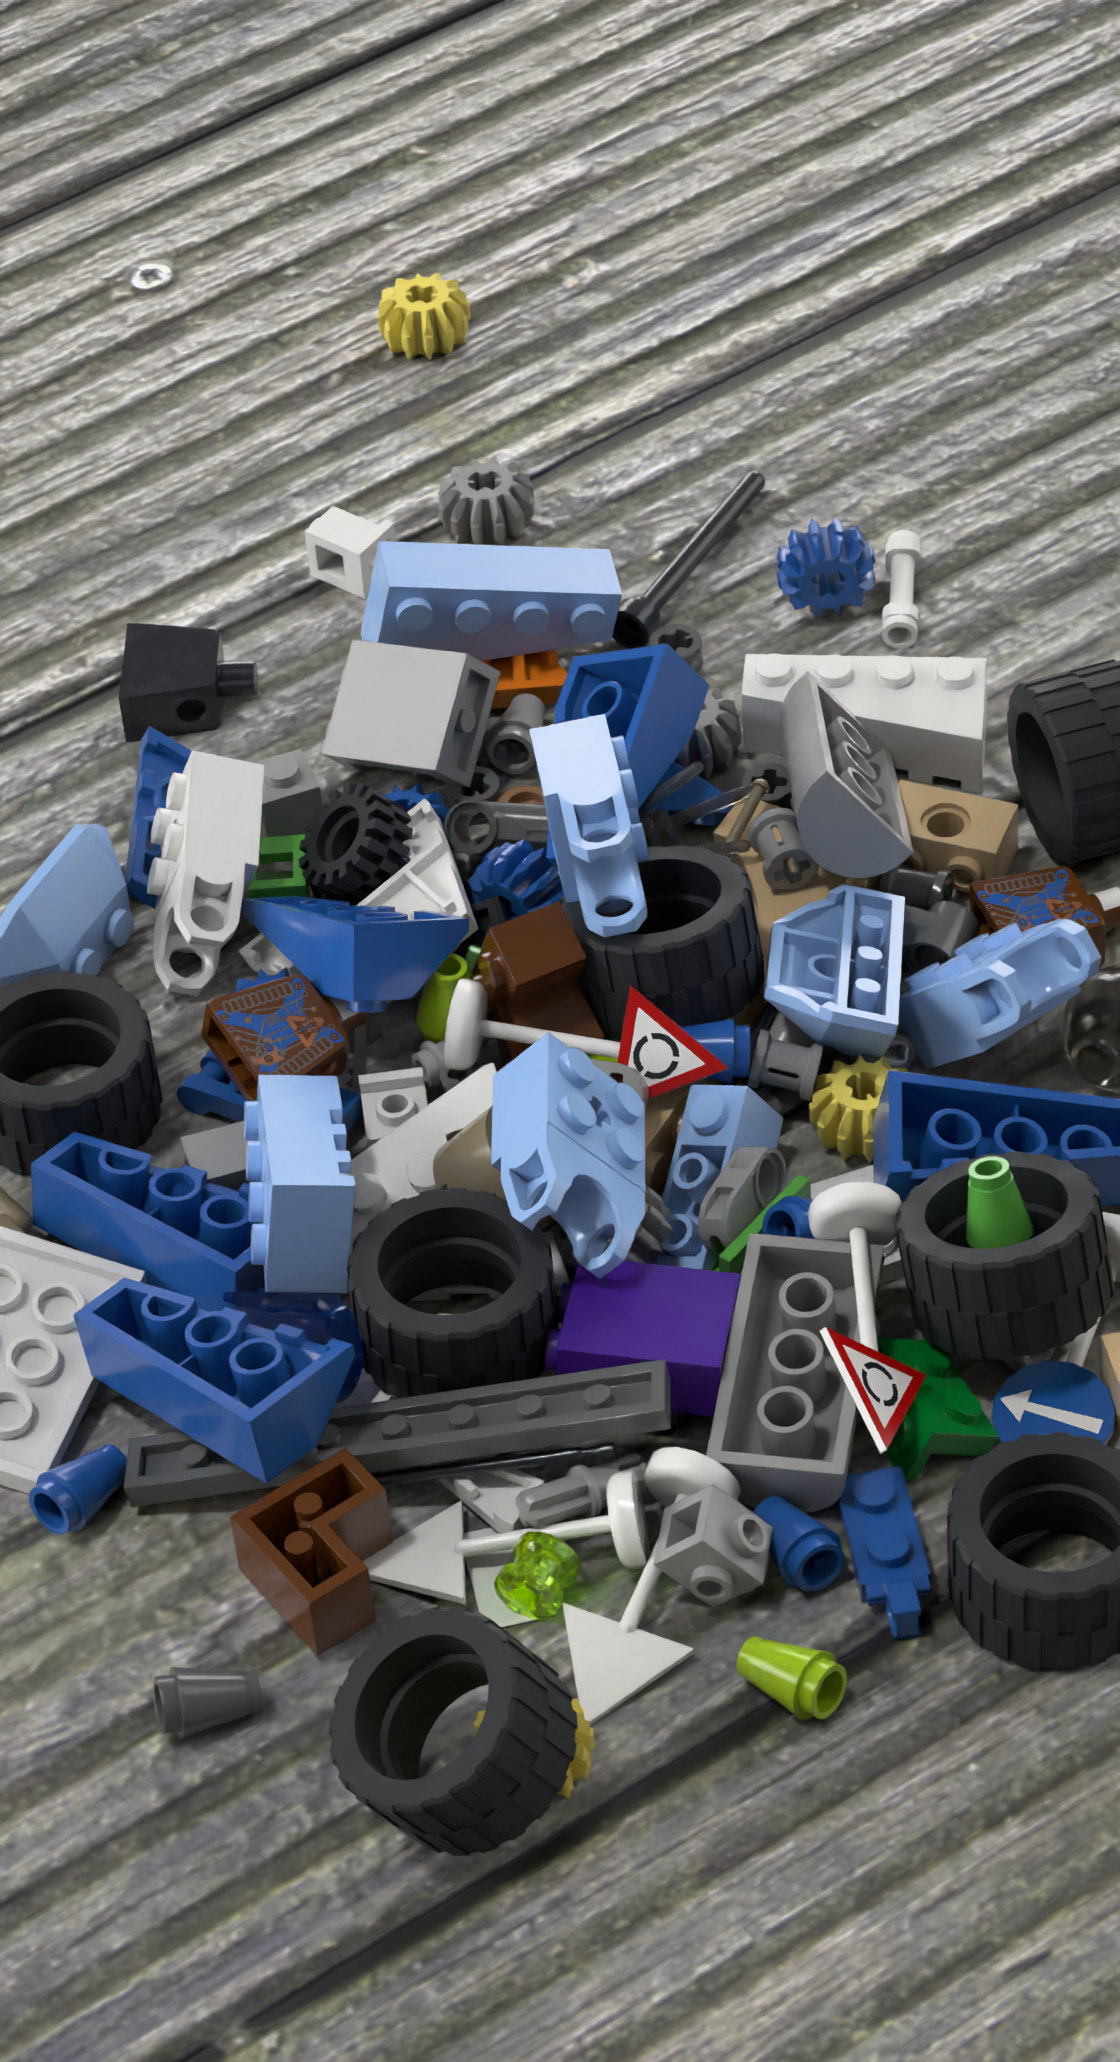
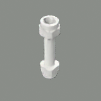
[882,530,921,649]

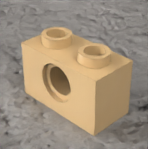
[898,780,1018,893]

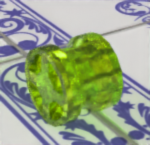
[494,1531,582,1621]

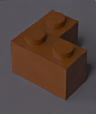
[469,901,605,1065]
[230,1448,393,1656]

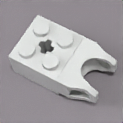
[147,750,264,996]

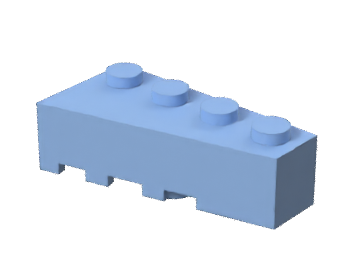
[360,541,622,661]
[244,1075,355,1293]

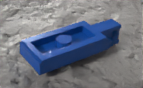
[836,1466,931,1641]

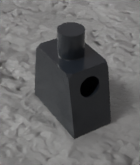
[119,623,258,742]

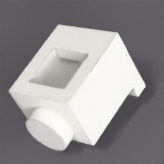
[305,506,397,599]
[358,1067,428,1148]

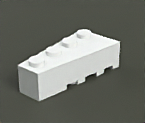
[741,653,987,794]

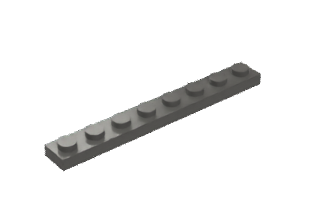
[124,1359,671,1507]

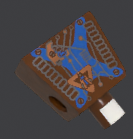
[970,866,1120,969]
[201,974,366,1101]

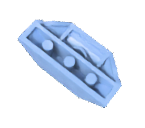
[0,823,134,988]
[764,884,905,1057]

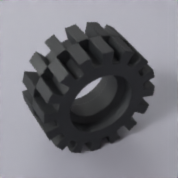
[299,783,413,905]

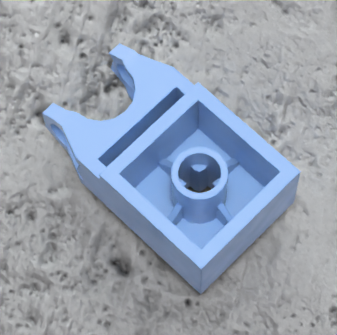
[529,714,649,938]
[898,919,1102,1070]
[491,1032,645,1279]

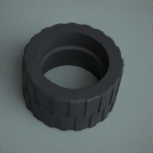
[1007,659,1120,865]
[562,845,765,1037]
[0,971,163,1176]
[895,1152,1114,1360]
[347,1188,559,1399]
[947,1432,1120,1671]
[329,1606,578,1856]

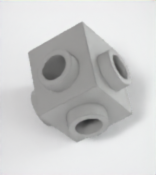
[653,1484,773,1608]

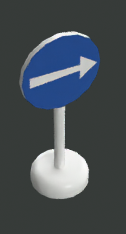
[991,1212,1120,1445]

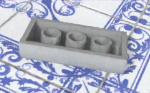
[780,671,914,878]
[706,1233,885,1513]

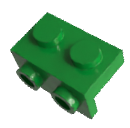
[877,1337,999,1480]

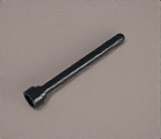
[612,471,765,649]

